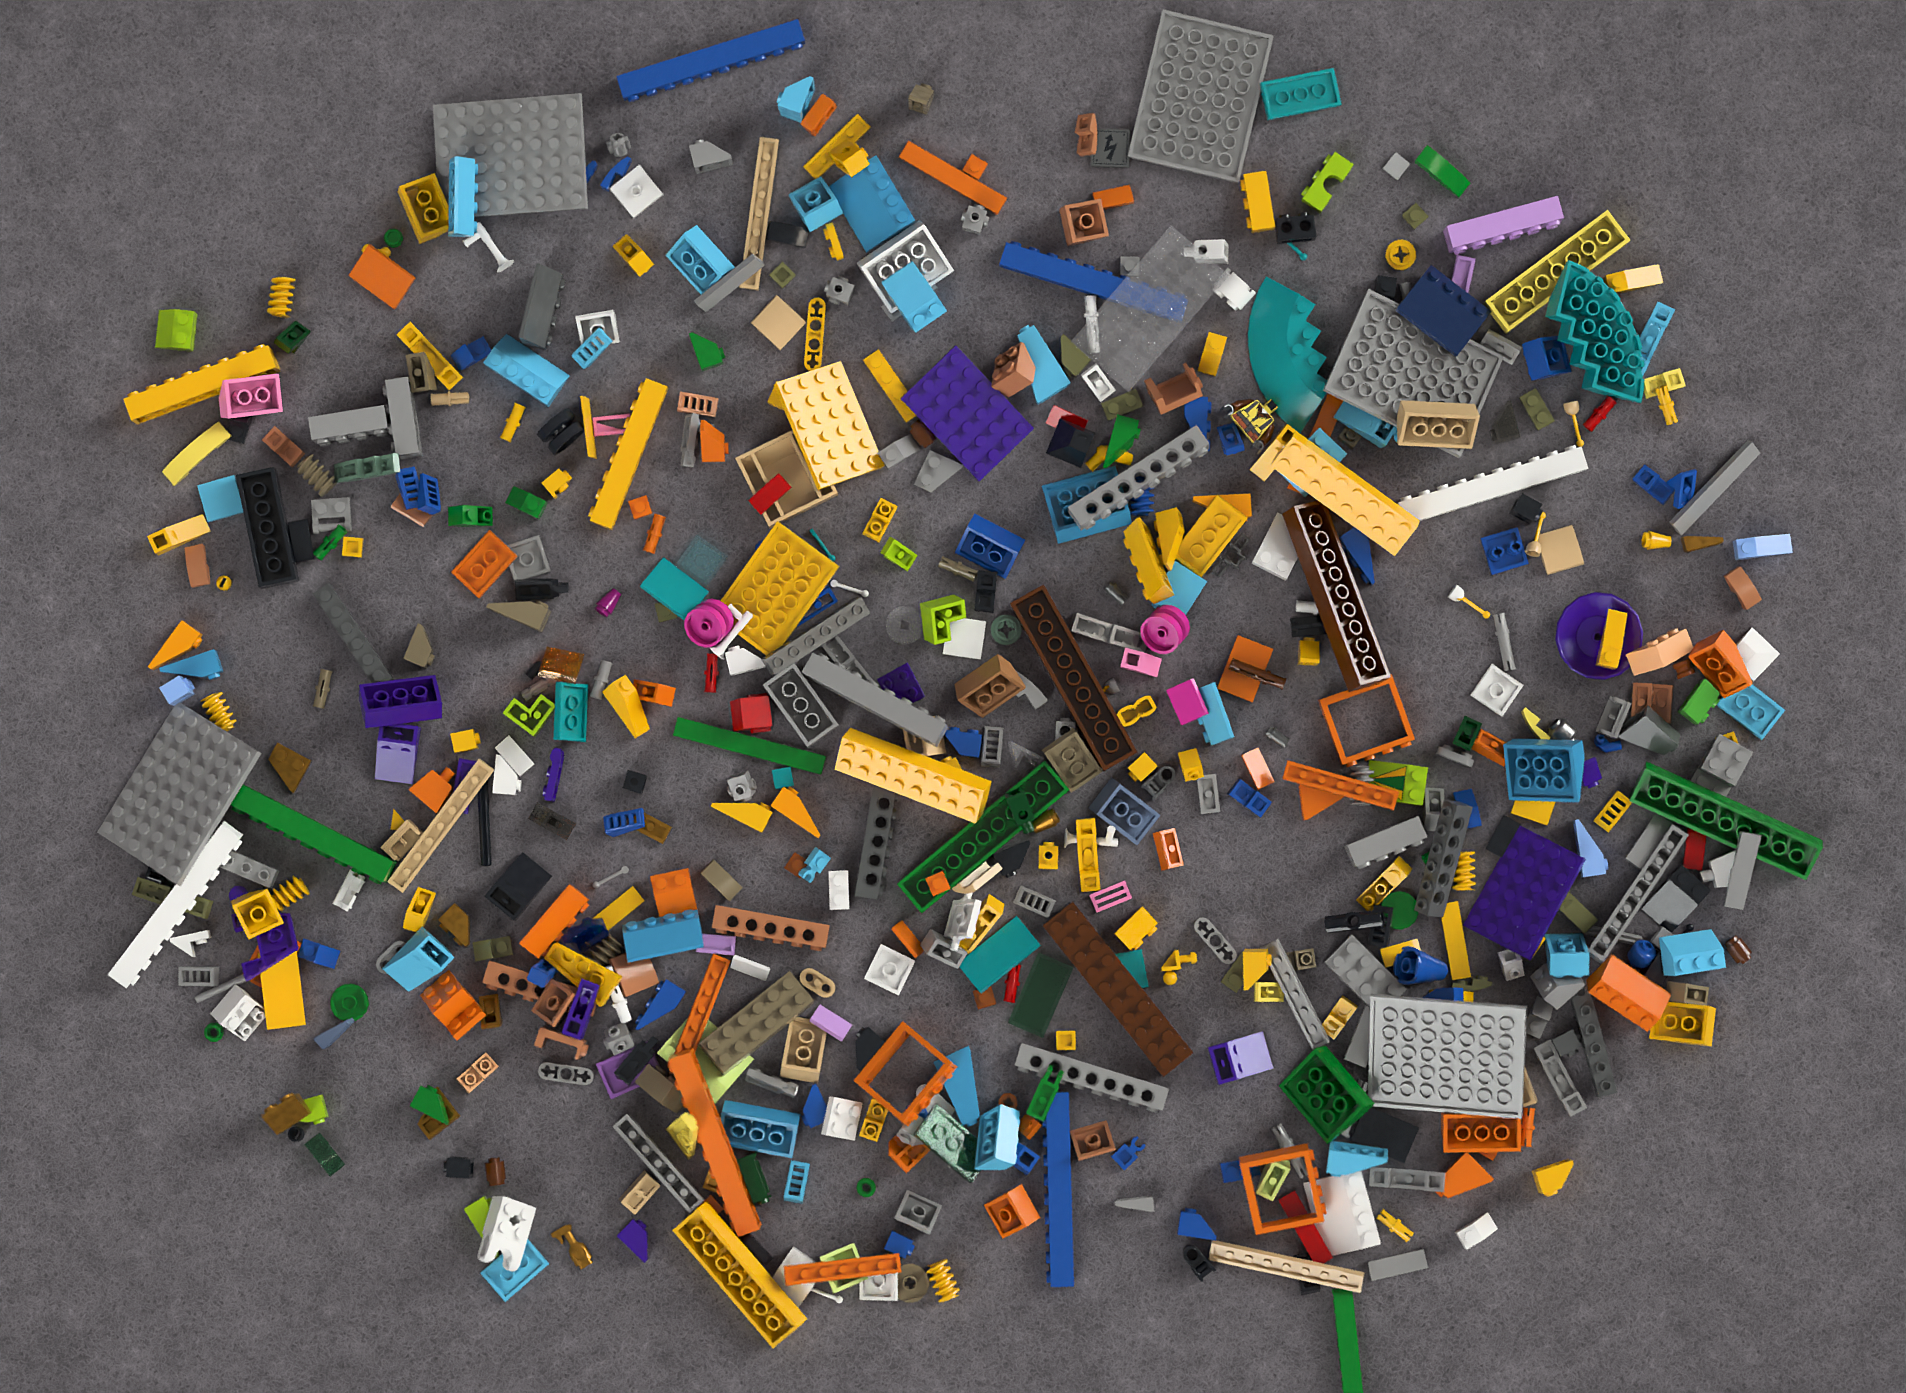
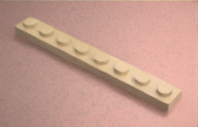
[739,137,779,291]
[387,759,494,893]
[1209,1240,1365,1293]

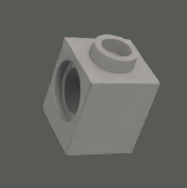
[1055,718,1075,740]

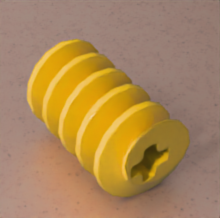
[267,277,296,318]
[200,692,237,731]
[1451,852,1476,891]
[270,876,310,911]
[926,1259,960,1303]

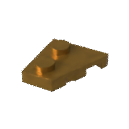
[268,742,311,793]
[417,1087,460,1140]

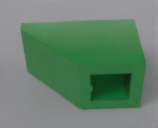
[448,505,493,527]

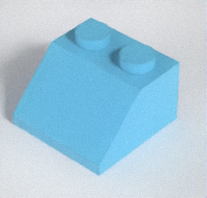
[788,176,843,232]

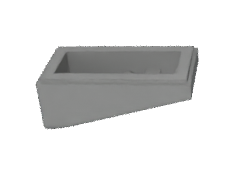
[981,726,1004,768]
[1013,886,1056,918]
[178,966,220,986]
[1114,1195,1155,1212]

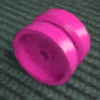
[684,598,734,648]
[1140,605,1190,654]

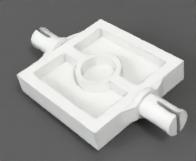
[944,892,981,951]

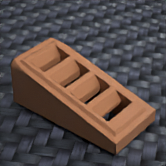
[677,392,718,417]

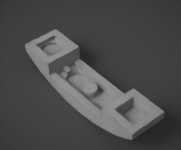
[1533,1039,1587,1117]
[1369,1167,1445,1192]

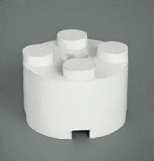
[1212,268,1256,311]

